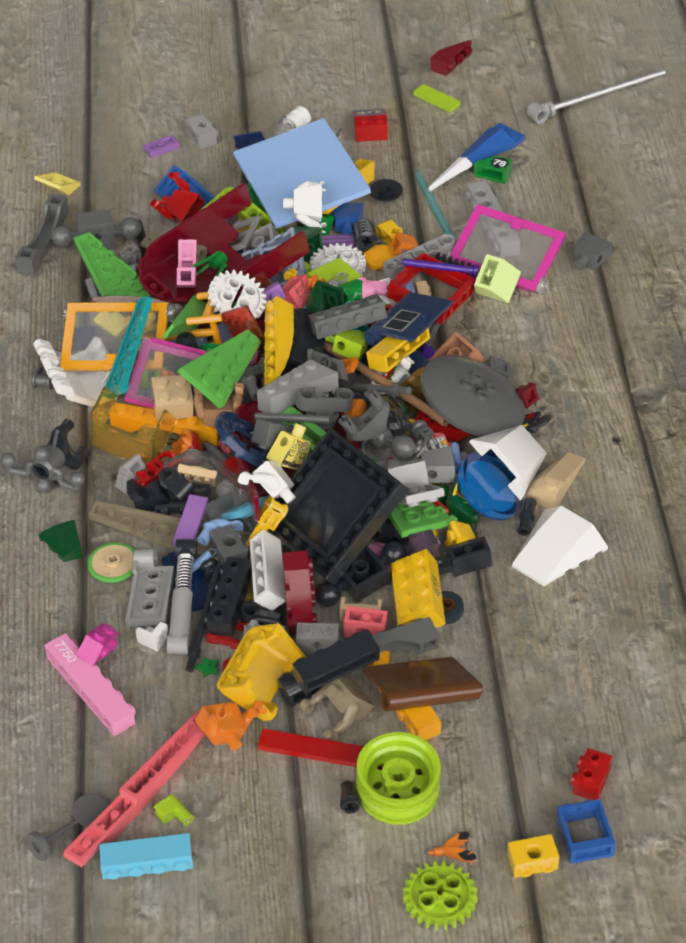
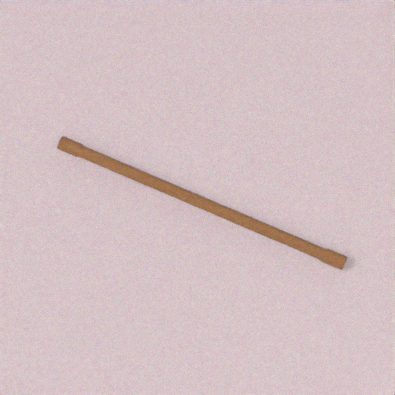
[324,341,449,426]

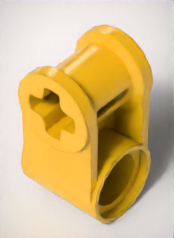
[375,219,403,245]

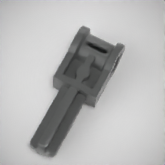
[32,349,60,390]

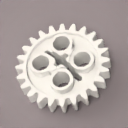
[310,243,366,276]
[207,270,267,324]

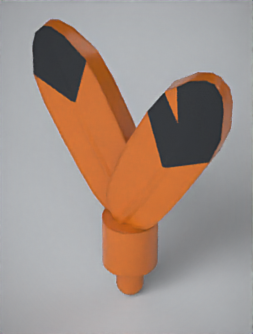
[427,832,477,862]

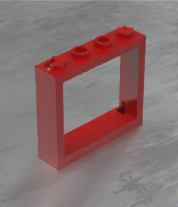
[386,253,476,325]

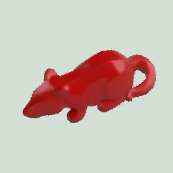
[136,451,178,487]

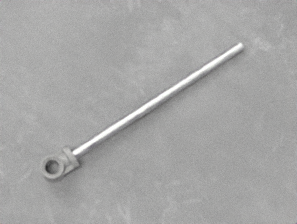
[527,69,666,124]

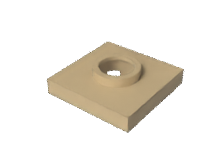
[177,464,218,487]

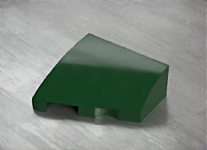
[39,520,83,562]

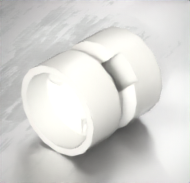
[281,106,311,132]

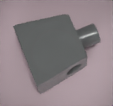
[573,232,613,269]

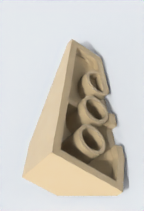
[522,452,586,508]

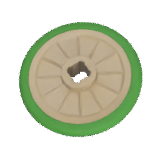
[88,543,135,583]

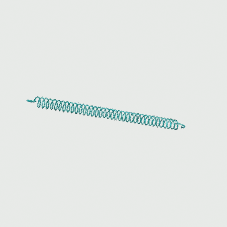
[415,170,457,245]

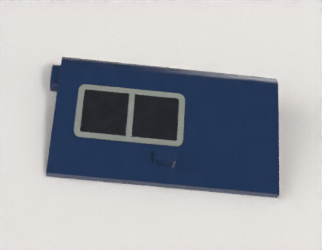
[364,292,453,346]

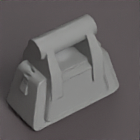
[115,453,146,495]

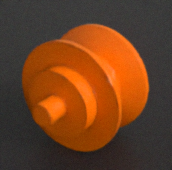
[306,274,325,290]

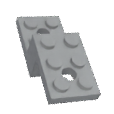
[376,457,445,507]

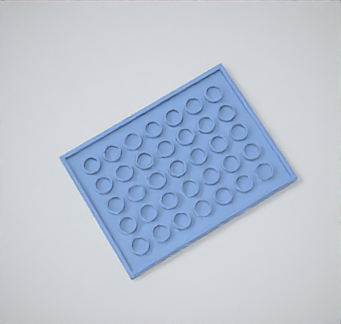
[233,118,371,229]

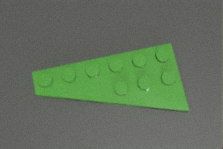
[73,232,154,314]
[177,329,262,409]
[372,458,457,538]

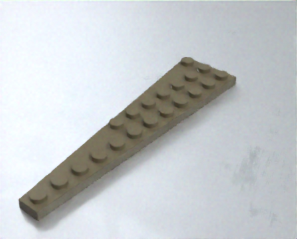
[89,501,293,572]

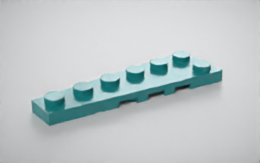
[101,296,153,399]

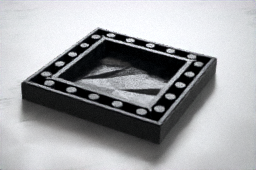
[268,428,410,586]

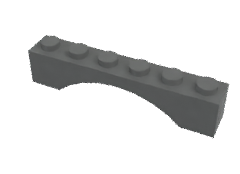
[15,194,69,276]
[323,617,440,686]

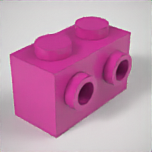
[76,622,120,666]

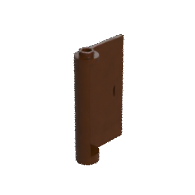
[363,657,483,712]

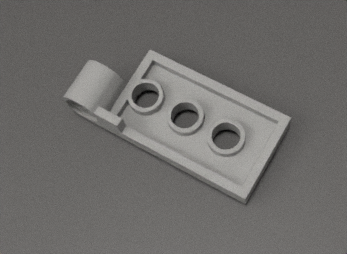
[125,548,176,627]

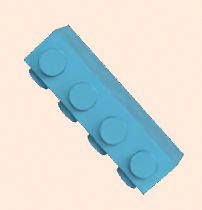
[99,833,193,880]

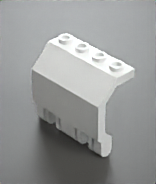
[33,337,115,407]

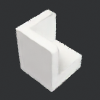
[135,622,168,652]

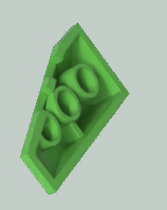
[162,295,206,339]

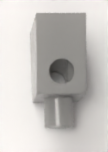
[421,447,455,483]

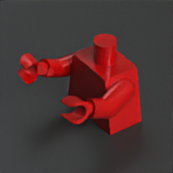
[150,171,205,223]

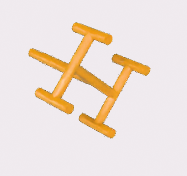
[140,292,222,344]

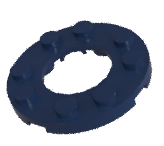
[214,411,271,469]

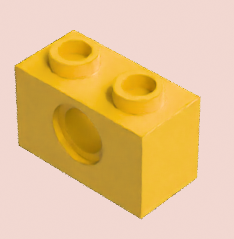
[507,834,559,878]

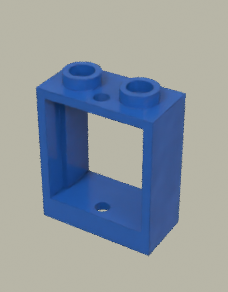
[556,799,616,864]

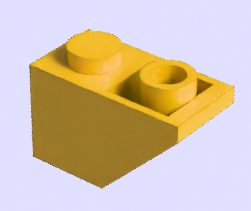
[444,521,476,547]

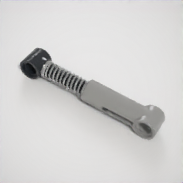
[167,539,198,655]

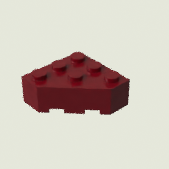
[283,551,317,635]

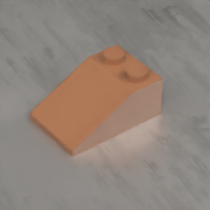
[427,332,486,362]

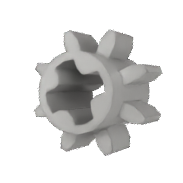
[120,245,141,266]

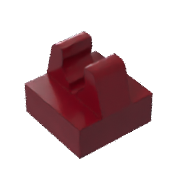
[515,382,539,409]

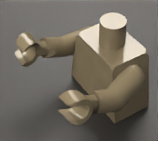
[300,677,374,741]

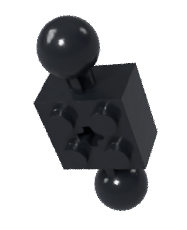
[315,541,407,607]

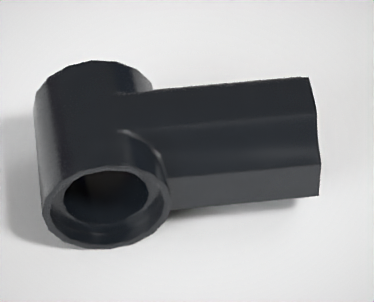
[241,602,282,626]

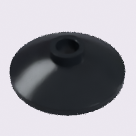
[370,179,403,202]

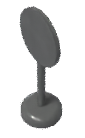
[26,794,110,861]

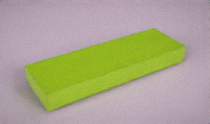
[413,84,461,113]

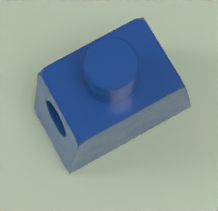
[331,203,364,235]

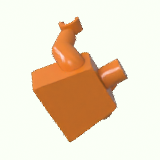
[195,701,267,751]

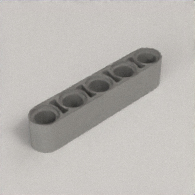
[383,234,455,280]

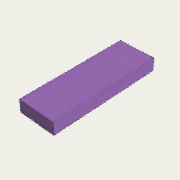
[172,494,209,546]

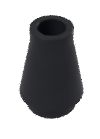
[339,781,361,814]

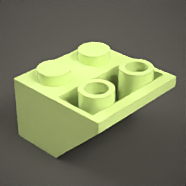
[474,254,521,304]

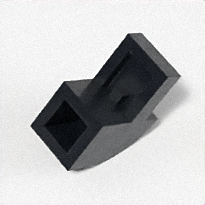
[126,478,171,512]

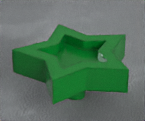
[195,656,219,678]

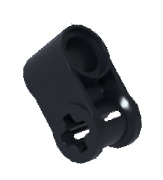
[159,467,196,502]

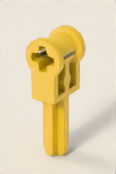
[245,496,288,550]

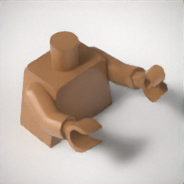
[194,383,244,426]

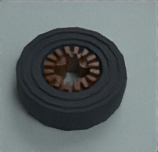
[441,591,464,624]

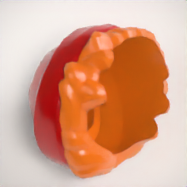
[170,429,204,464]

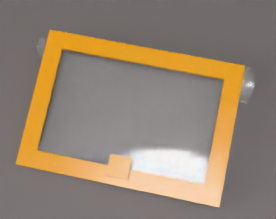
[60,302,176,371]

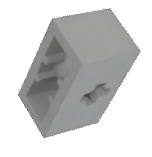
[185,114,218,149]
[296,623,339,655]

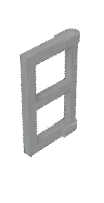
[231,215,261,251]

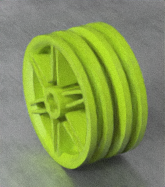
[356,732,441,825]

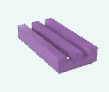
[143,135,180,158]
[322,234,354,249]

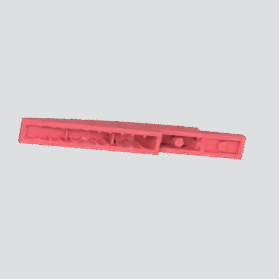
[64,710,206,867]

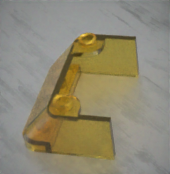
[90,386,178,464]

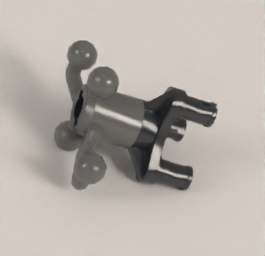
[1,418,90,492]

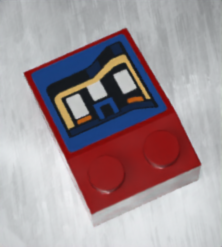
[353,109,388,142]

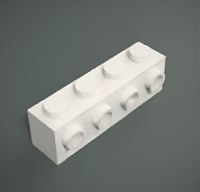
[250,530,286,611]

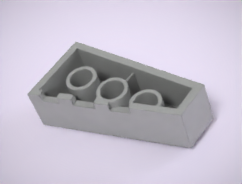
[257,359,339,414]

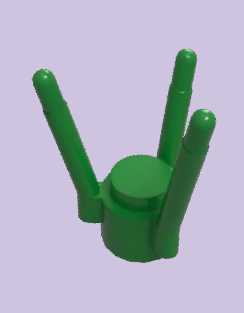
[192,251,228,277]

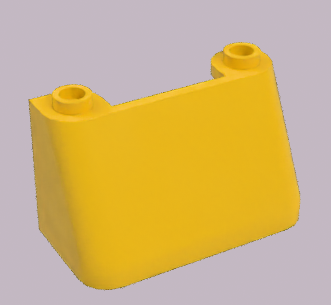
[217,623,306,721]

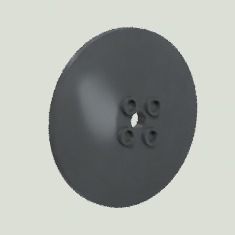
[421,355,525,437]

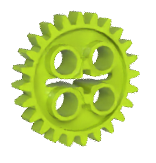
[403,861,477,931]

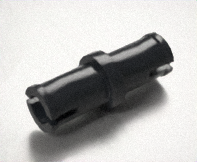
[517,498,537,536]

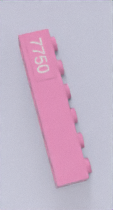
[44,633,136,736]

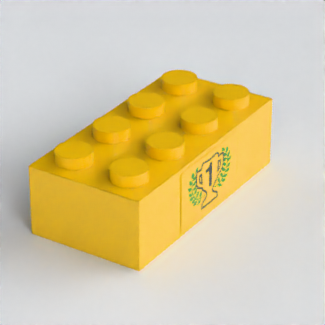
[391,549,446,628]

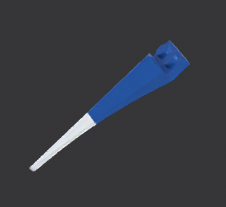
[429,123,525,191]

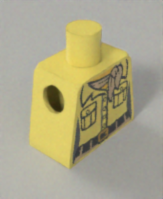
[266,423,311,470]

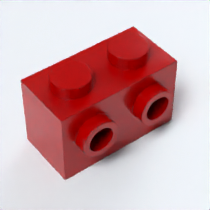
[570,748,612,800]

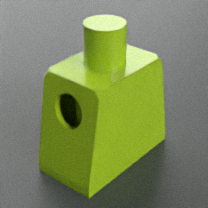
[325,329,368,360]

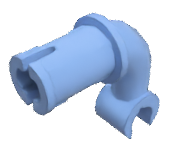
[198,518,243,546]

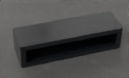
[292,629,380,694]

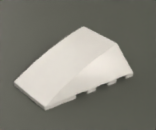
[469,425,547,500]
[512,506,608,586]

